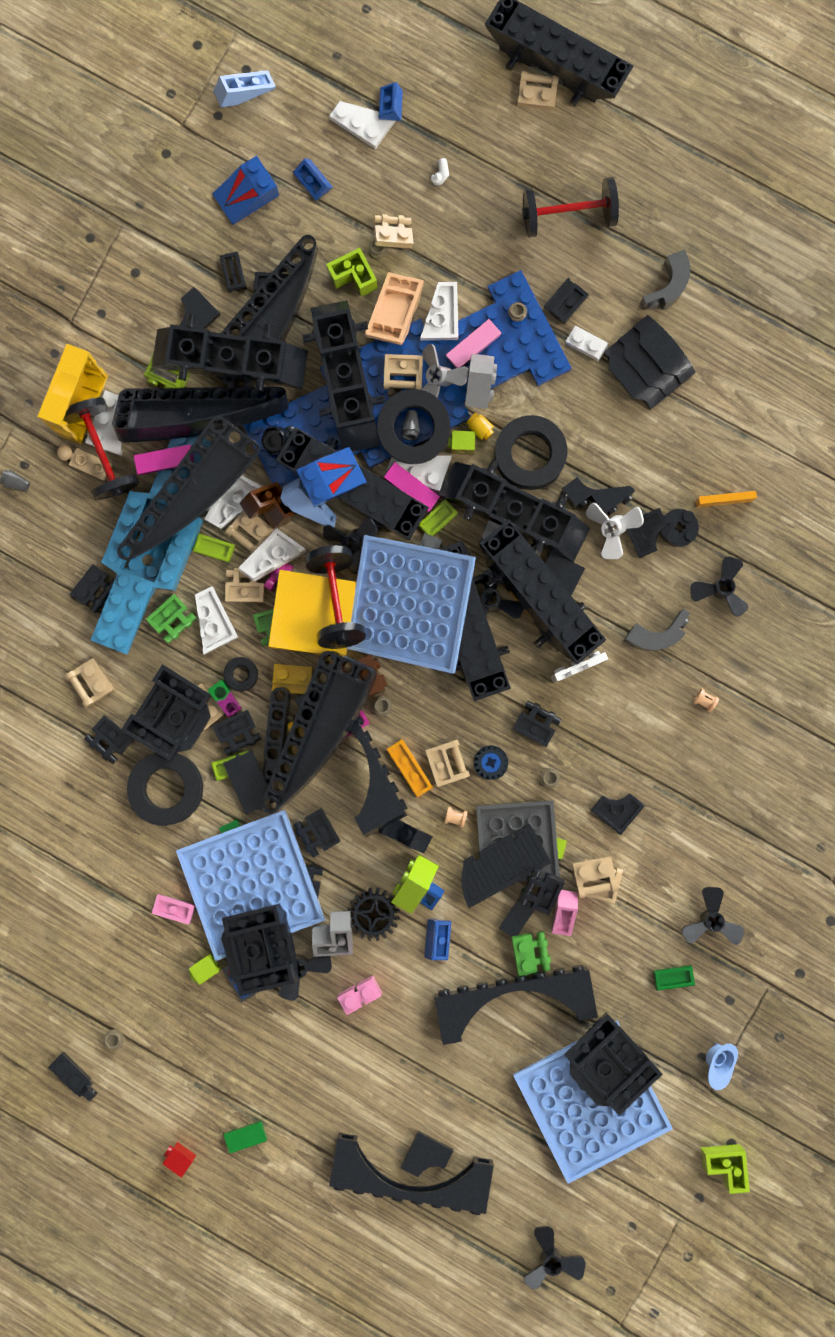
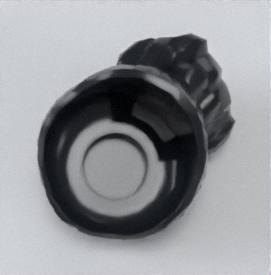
[261,426,295,455]

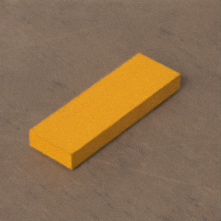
[695,491,757,508]
[386,739,433,798]

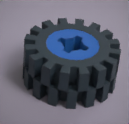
[474,745,508,780]

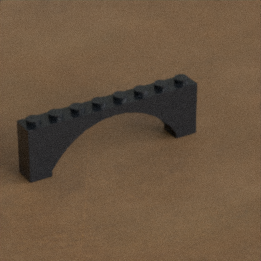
[294,691,408,837]
[434,965,598,1045]
[329,1133,494,1215]

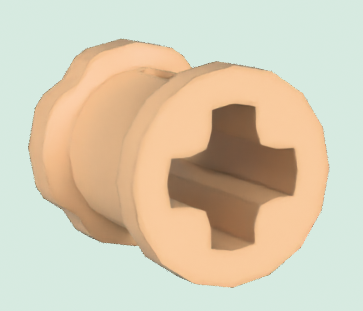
[693,688,719,713]
[444,807,467,828]

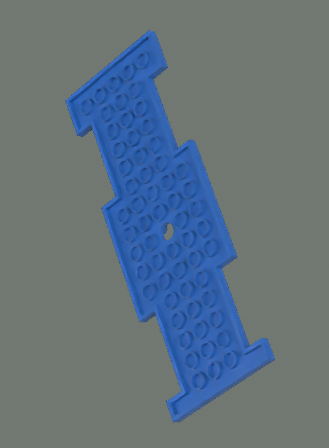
[243,270,572,489]

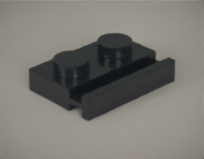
[544,278,589,325]

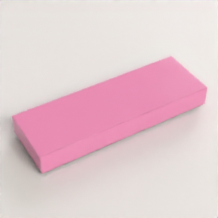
[446,319,501,368]

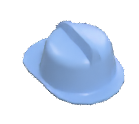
[706,1043,738,1090]

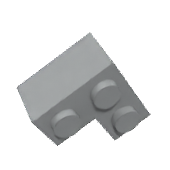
[465,354,497,409]
[312,911,353,957]

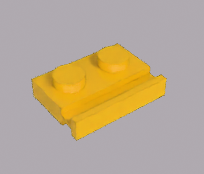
[272,664,313,694]

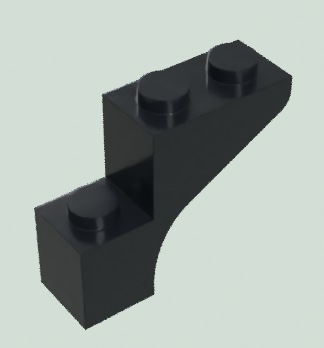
[560,477,635,516]
[378,820,433,854]

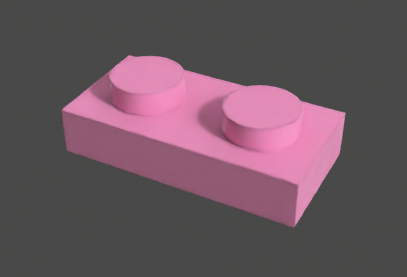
[152,894,195,925]

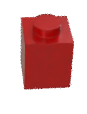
[163,1142,197,1178]

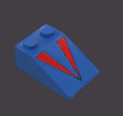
[212,155,279,225]
[297,447,367,508]

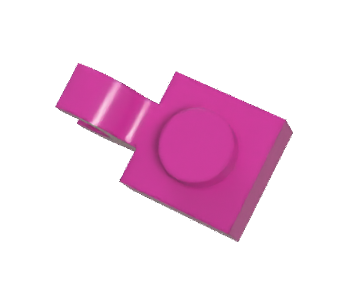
[264,563,294,592]

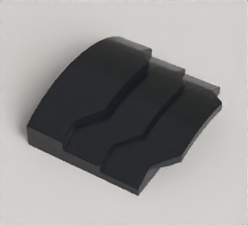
[603,315,696,410]
[121,664,211,761]
[221,903,298,996]
[564,1012,663,1116]

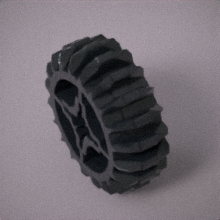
[348,888,400,941]

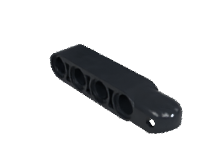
[263,687,291,781]

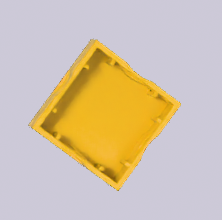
[37,344,108,445]
[268,570,356,656]

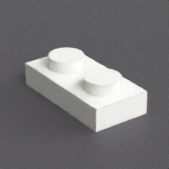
[566,326,608,361]

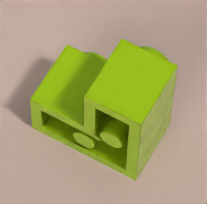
[326,248,378,297]
[391,855,439,914]
[701,1144,750,1194]

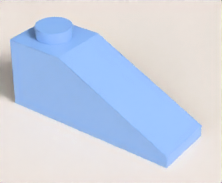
[213,71,276,107]
[281,478,336,527]

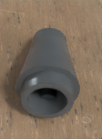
[401,410,420,440]
[0,470,30,492]

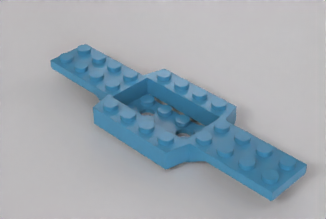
[91,436,212,655]

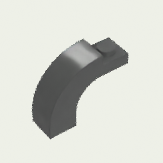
[640,250,690,310]
[623,609,690,651]

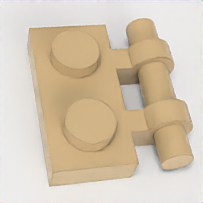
[373,214,413,248]
[225,568,265,603]

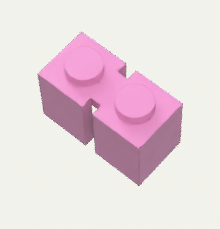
[337,975,382,1015]

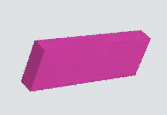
[134,444,195,475]
[383,462,440,512]

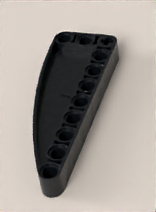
[216,235,318,387]
[112,386,289,442]
[117,416,260,560]
[261,651,377,813]

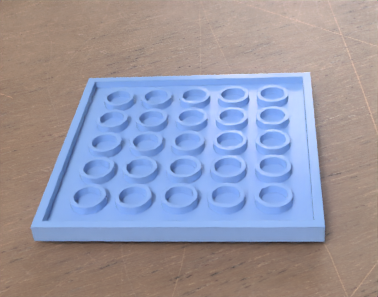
[347,535,476,674]
[176,810,325,961]
[513,1020,673,1184]

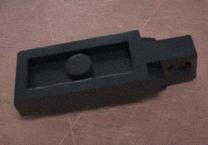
[48,1052,98,1102]

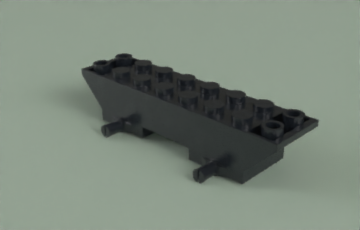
[485,0,634,106]
[302,300,385,452]
[152,313,308,392]
[276,427,429,541]
[438,459,590,562]
[479,519,606,665]
[438,542,511,701]

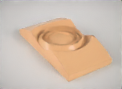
[365,272,424,345]

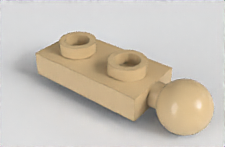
[57,445,113,482]

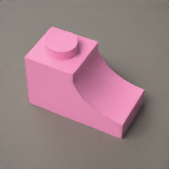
[552,890,578,936]

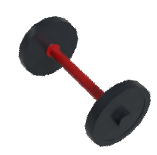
[522,177,619,238]
[63,397,139,501]
[305,545,366,649]

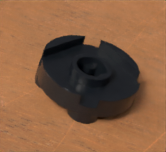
[660,509,699,547]

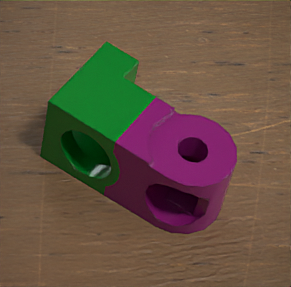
[207,679,242,717]

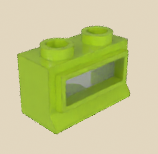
[144,354,190,388]

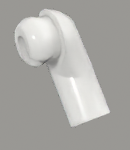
[431,158,449,186]

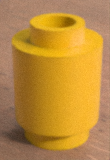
[466,412,494,441]

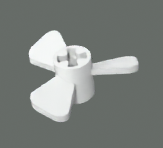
[586,503,644,559]

